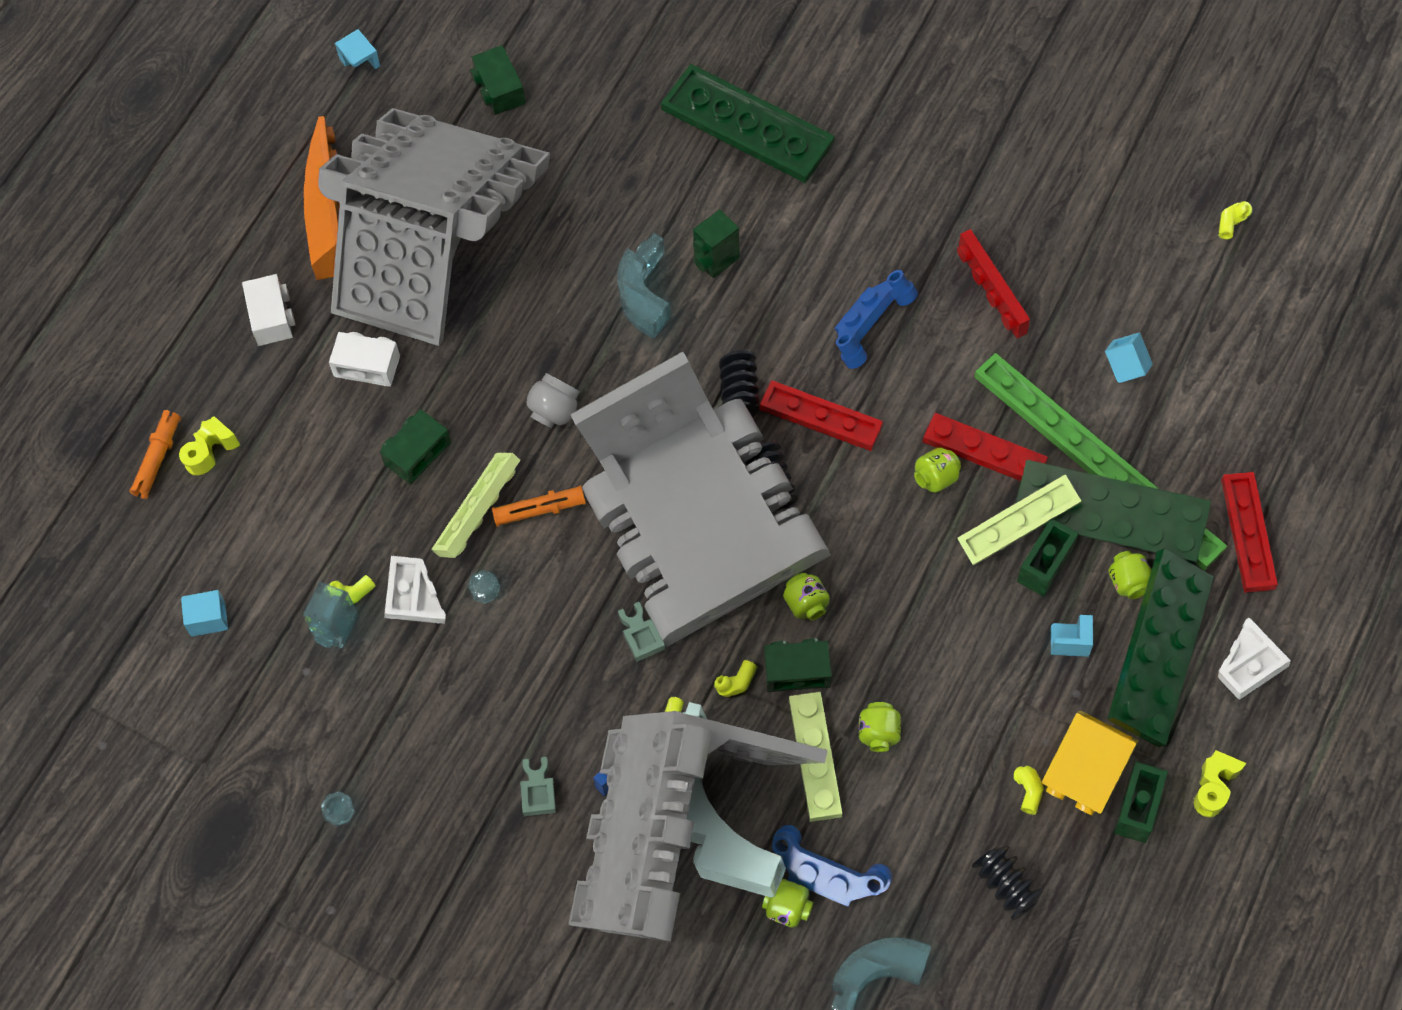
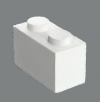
[242,274,295,346]
[329,332,400,387]

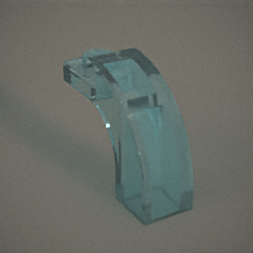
[617,233,671,339]
[831,938,931,1010]

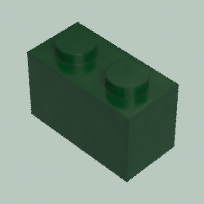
[470,45,526,115]
[693,209,740,278]
[380,409,451,485]
[1017,518,1079,597]
[764,638,831,692]
[1113,762,1168,843]

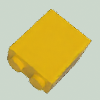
[1041,711,1139,815]

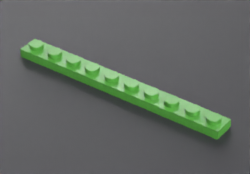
[974,353,1227,571]

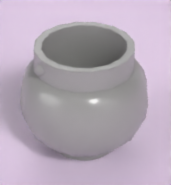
[526,373,580,428]

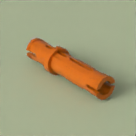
[129,410,181,499]
[492,485,586,526]

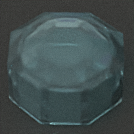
[468,570,500,603]
[321,791,355,826]

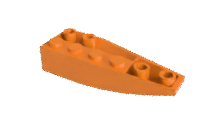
[304,116,340,280]

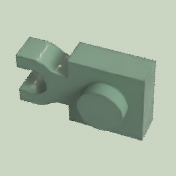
[618,602,665,662]
[520,757,556,816]

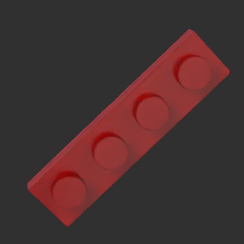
[957,229,1030,339]
[760,380,883,452]
[923,413,1048,481]
[1221,472,1278,593]

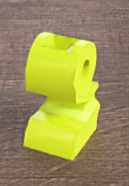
[179,416,241,476]
[1194,750,1246,817]

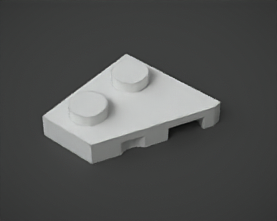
[384,556,446,624]
[1218,618,1290,700]

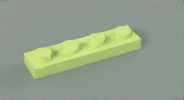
[431,453,520,558]
[957,474,1082,565]
[789,692,842,822]

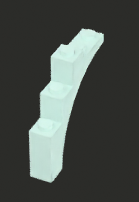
[682,702,786,897]

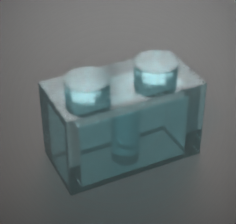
[303,582,358,648]

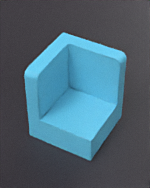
[335,29,380,69]
[1105,332,1152,383]
[181,590,228,636]
[1051,615,1093,657]

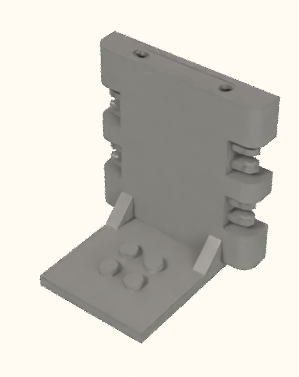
[318,108,550,346]
[570,352,831,647]
[568,711,827,942]

